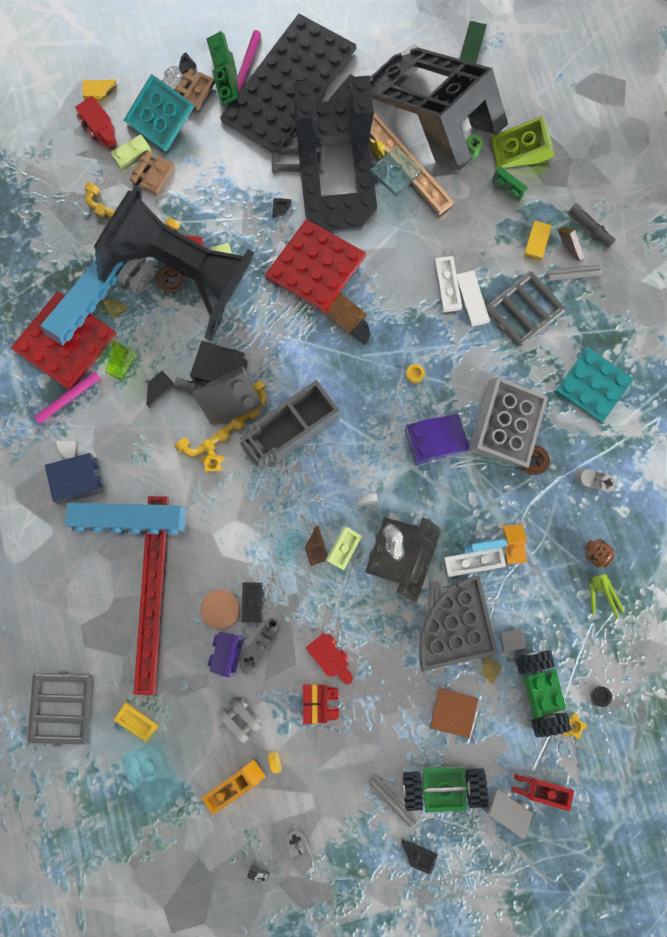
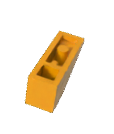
[201,759,265,816]

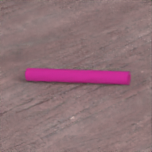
[237,30,261,93]
[34,371,101,424]

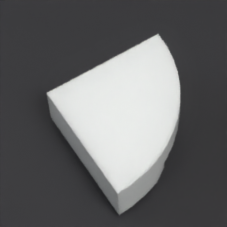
[57,441,78,459]
[357,493,377,505]

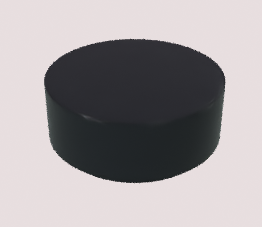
[590,686,612,707]

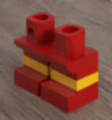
[303,684,339,724]

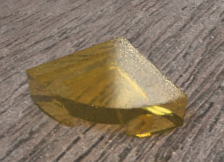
[103,299,129,318]
[482,656,503,683]

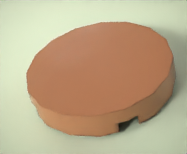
[200,590,240,629]

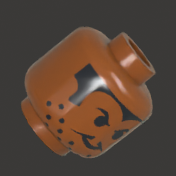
[584,539,615,568]

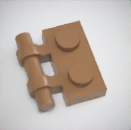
[174,68,215,111]
[129,150,174,195]

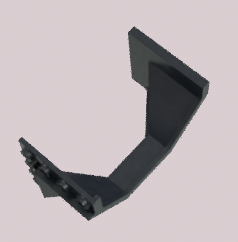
[94,185,254,341]

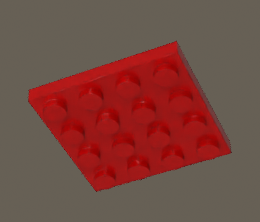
[265,219,366,313]
[11,291,117,390]

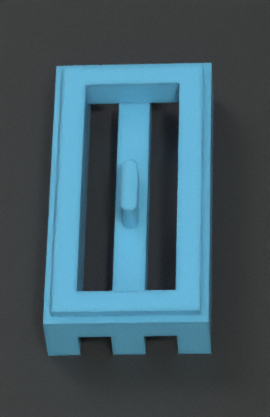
[463,538,508,554]

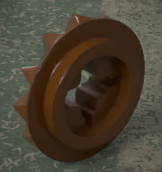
[156,265,186,294]
[522,445,550,475]

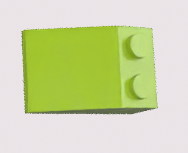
[491,116,555,168]

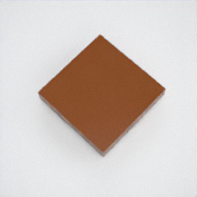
[430,688,478,738]

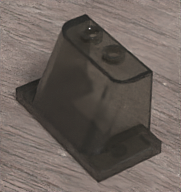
[365,517,442,603]

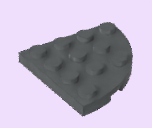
[419,575,498,672]

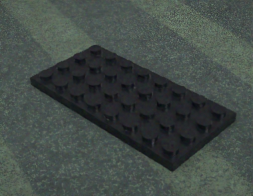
[220,13,357,154]

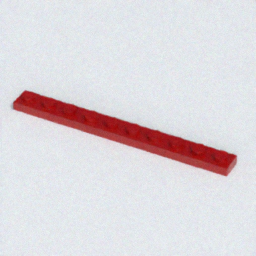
[133,496,169,695]

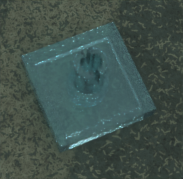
[370,146,422,196]

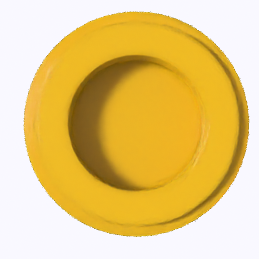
[406,364,425,384]
[268,751,281,774]

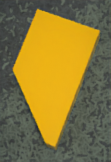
[82,79,117,100]

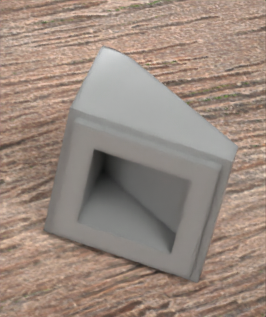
[500,629,526,652]

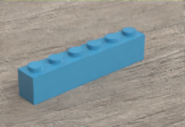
[40,260,128,346]
[65,503,186,535]

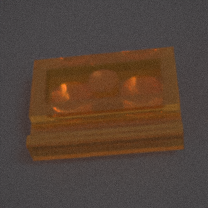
[322,292,367,336]

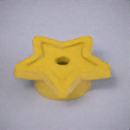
[369,138,385,159]
[199,449,224,472]
[563,713,587,740]

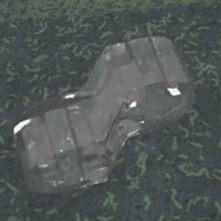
[161,66,183,89]
[382,523,406,562]

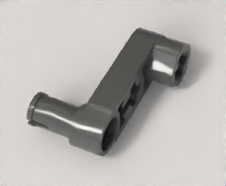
[240,617,280,675]

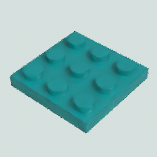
[123,73,195,152]
[555,347,634,424]

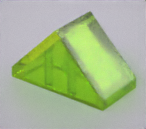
[106,340,137,381]

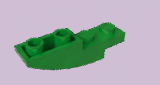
[206,31,238,106]

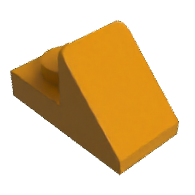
[502,524,528,564]

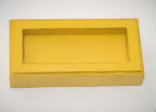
[524,220,552,260]
[114,702,159,743]

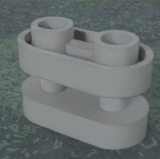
[117,258,158,294]
[217,696,262,744]

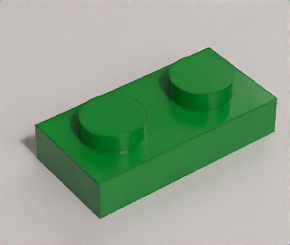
[492,166,528,201]

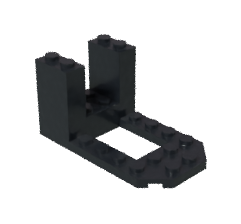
[370,47,508,171]
[294,75,377,233]

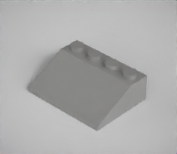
[468,377,548,468]

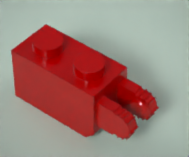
[75,95,116,148]
[305,633,354,684]
[511,774,575,812]

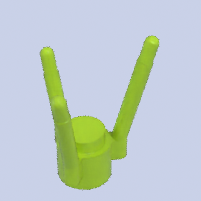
[589,574,624,618]

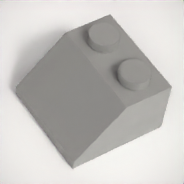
[482,787,533,839]

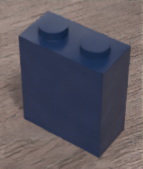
[45,453,104,505]

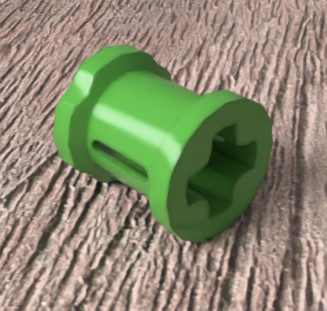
[466,135,483,159]

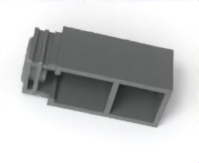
[240,380,340,470]

